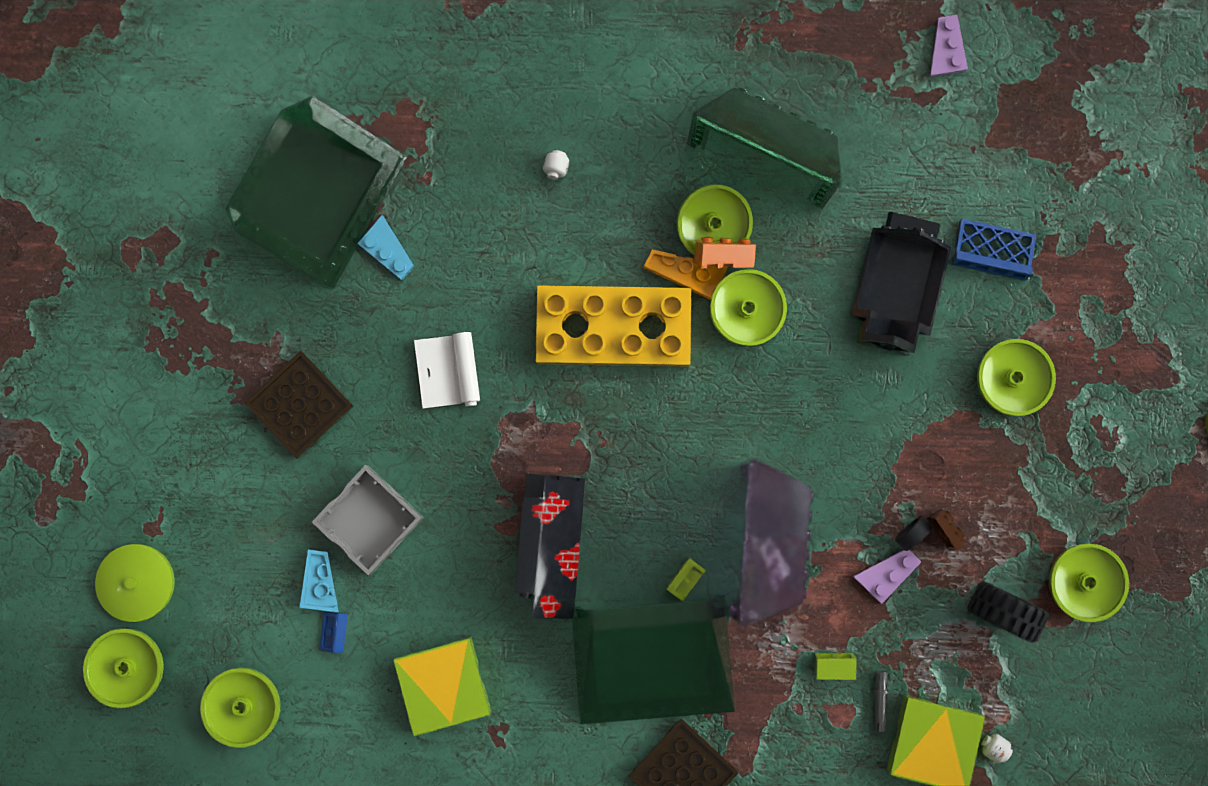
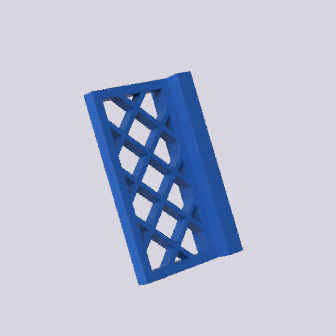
[952,219,1036,281]

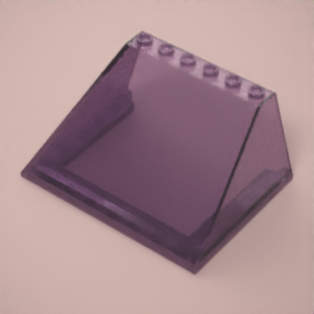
[730,459,814,626]

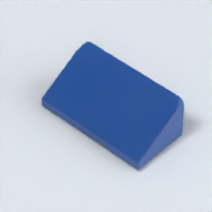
[320,612,348,653]

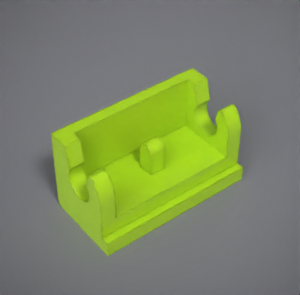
[666,558,706,601]
[815,653,856,680]

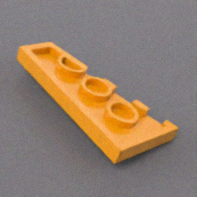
[644,250,729,300]

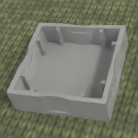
[312,465,424,575]

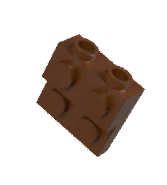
[927,509,966,551]

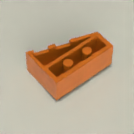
[694,237,756,268]

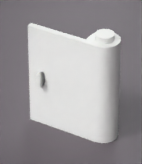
[414,332,480,408]

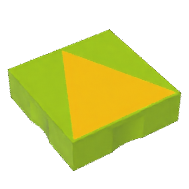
[394,637,491,736]
[886,695,985,786]

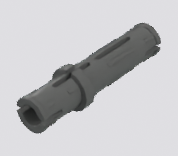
[873,671,889,732]

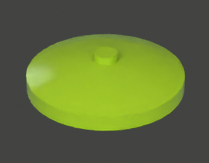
[677,184,753,255]
[710,269,787,346]
[977,339,1056,416]
[95,544,174,622]
[1049,544,1129,622]
[83,629,164,708]
[200,667,280,748]

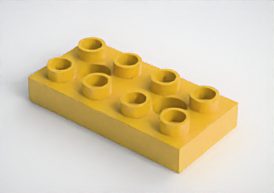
[536,286,691,367]

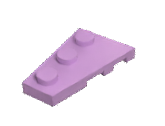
[929,15,968,77]
[853,550,921,604]

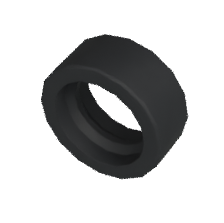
[895,516,932,551]

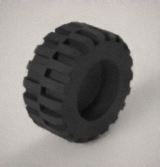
[968,581,1049,643]

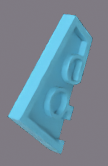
[358,215,414,280]
[300,549,339,612]

